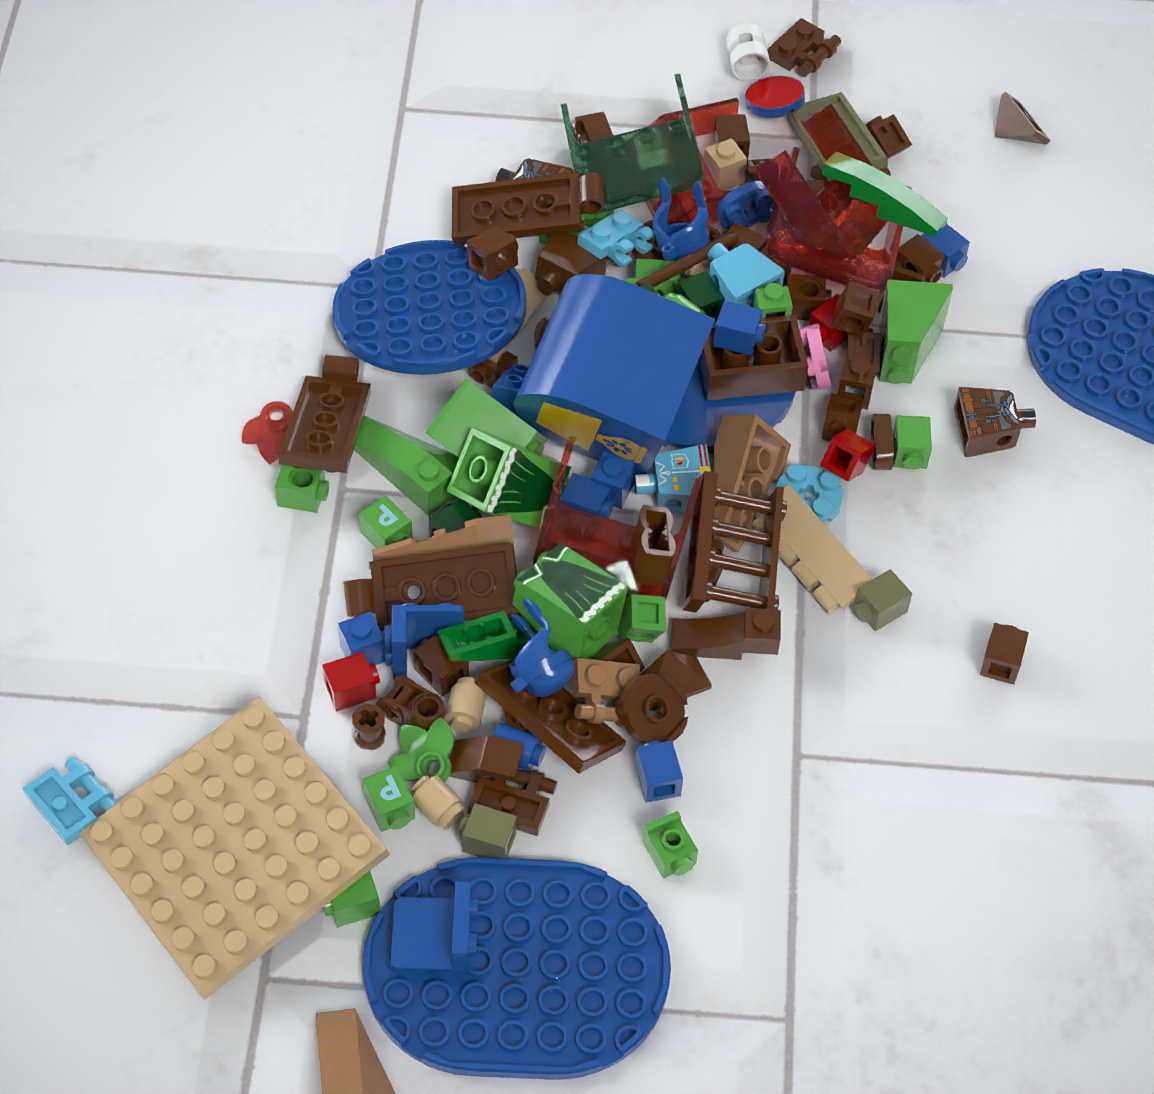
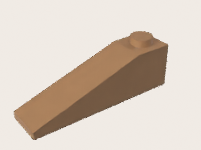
[714,414,791,552]
[372,515,514,561]
[316,1008,396,1094]

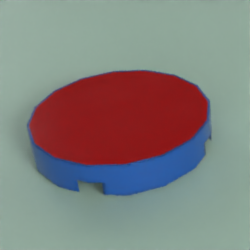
[745,76,805,118]

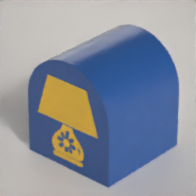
[514,274,715,475]

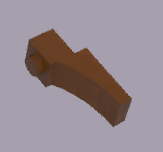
[671,608,781,660]

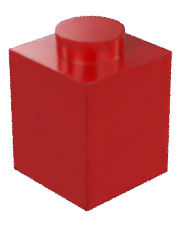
[809,293,848,352]
[820,429,876,482]
[322,651,380,712]

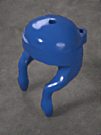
[653,177,710,262]
[509,598,575,697]

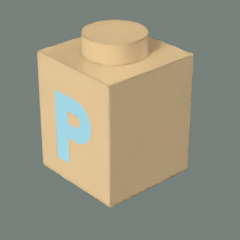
[702,138,747,194]

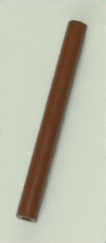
[635,231,739,287]

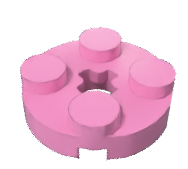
[799,323,832,390]

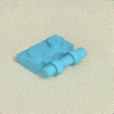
[23,756,116,846]

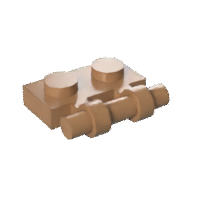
[571,658,640,726]

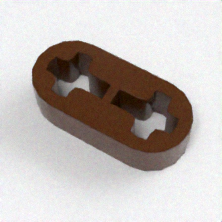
[871,413,894,470]

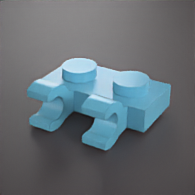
[577,209,655,267]

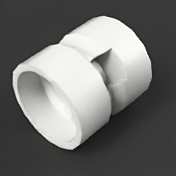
[726,23,770,81]

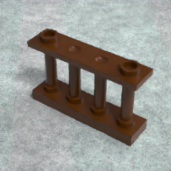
[683,471,787,613]

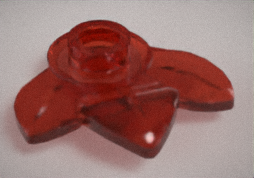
[242,401,293,465]

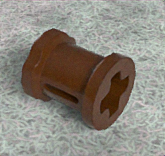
[352,704,386,750]

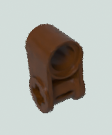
[376,675,445,731]

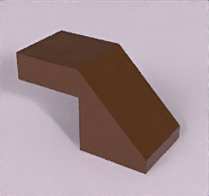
[449,735,525,783]

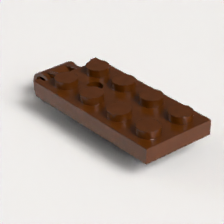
[451,172,605,245]
[279,354,371,473]
[343,543,521,632]

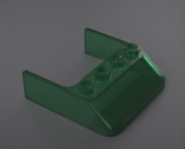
[561,73,705,213]

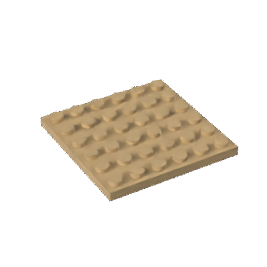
[79,696,390,1000]

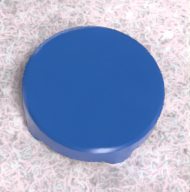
[716,181,777,230]

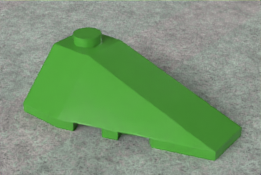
[354,415,459,516]

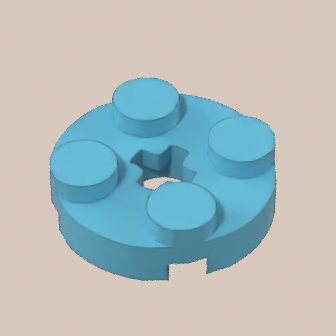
[776,464,843,522]

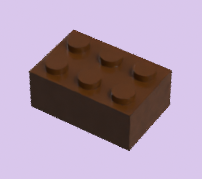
[698,315,809,400]

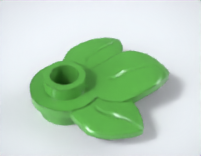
[388,717,455,782]

